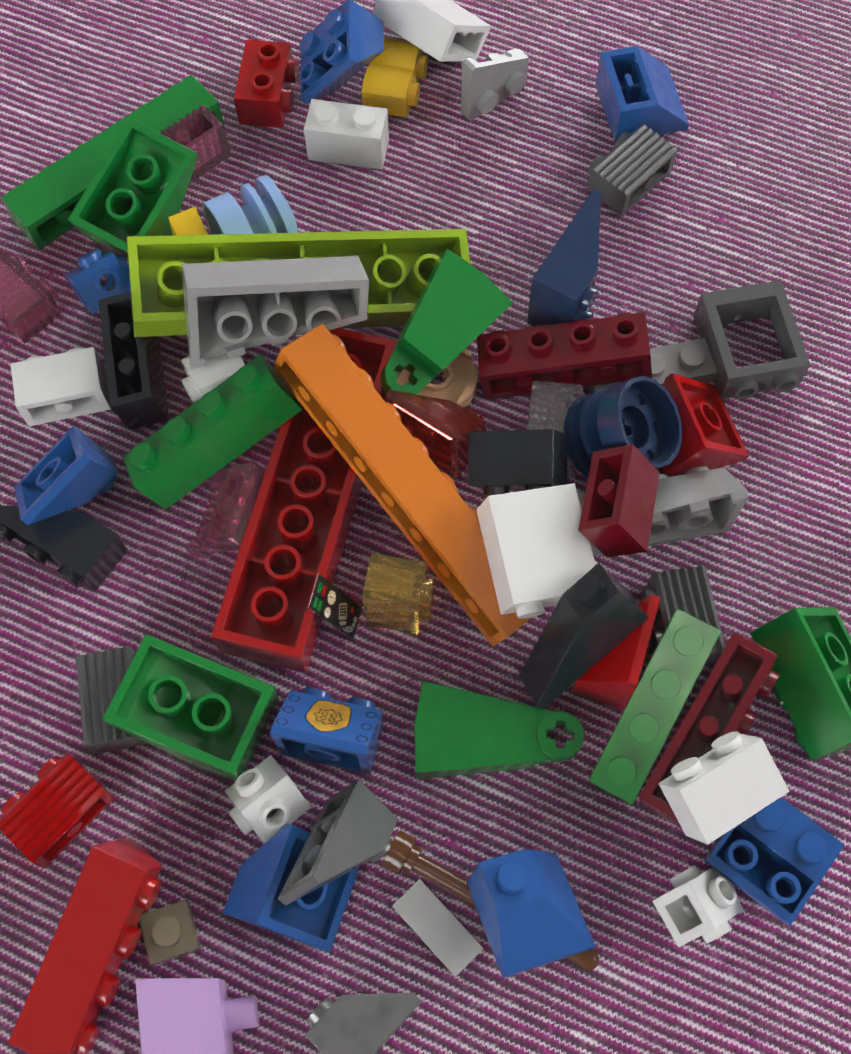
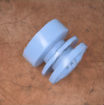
[202,174,299,235]

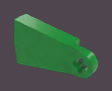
[380,249,513,401]
[414,681,584,779]

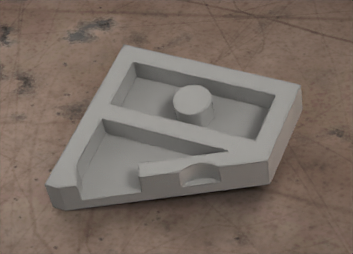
[461,49,529,122]

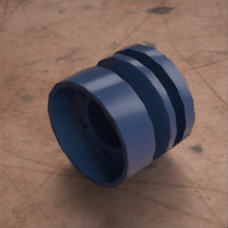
[564,376,682,478]

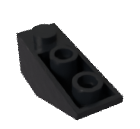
[0,505,128,592]

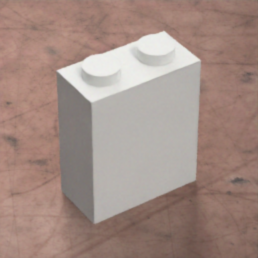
[372,0,491,62]
[476,483,595,619]

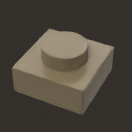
[139,900,202,966]

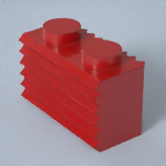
[0,752,115,869]

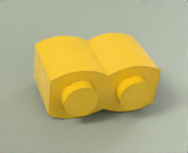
[361,37,428,118]

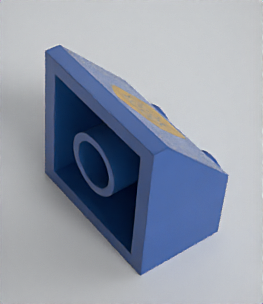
[270,688,384,775]

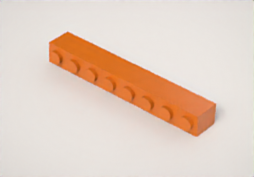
[273,323,532,647]

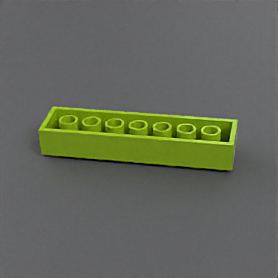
[127,229,470,337]

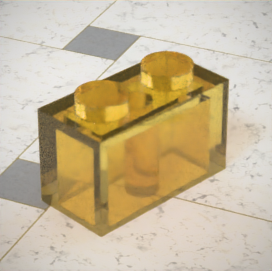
[362,553,434,635]

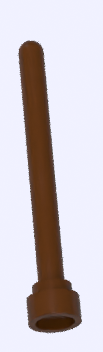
[381,830,599,970]

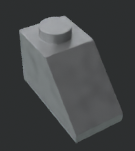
[305,993,422,1054]

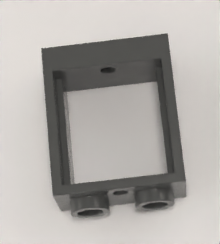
[694,280,810,399]

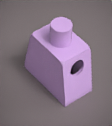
[135,978,259,1054]

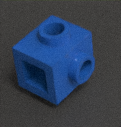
[64,248,130,314]

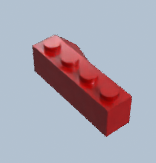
[8,838,162,1054]

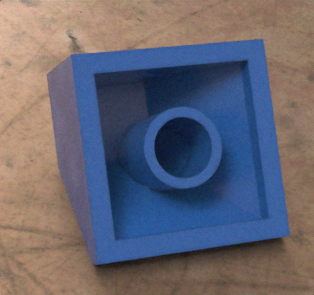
[14,425,119,525]
[223,824,360,953]
[467,849,595,979]

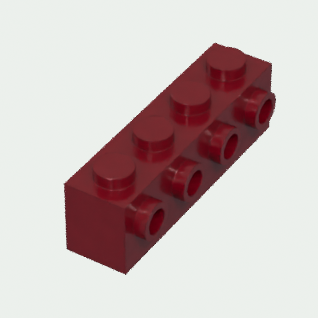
[477,312,652,400]
[639,632,780,829]

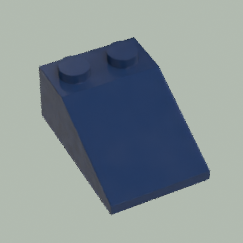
[527,189,601,326]

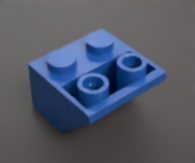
[299,0,384,104]
[595,46,689,143]
[704,797,845,927]

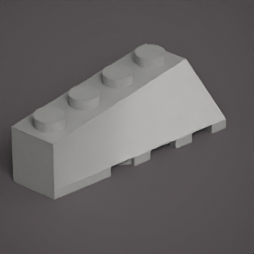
[182,256,369,369]
[576,467,749,557]

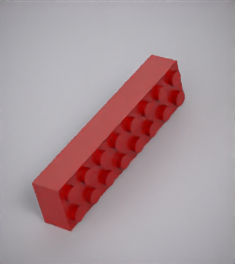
[211,328,396,673]

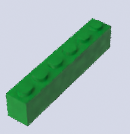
[1,74,225,250]

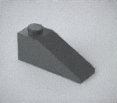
[278,779,398,906]

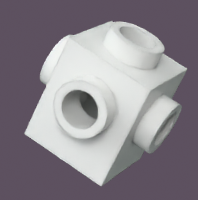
[225,755,311,844]
[652,865,744,948]

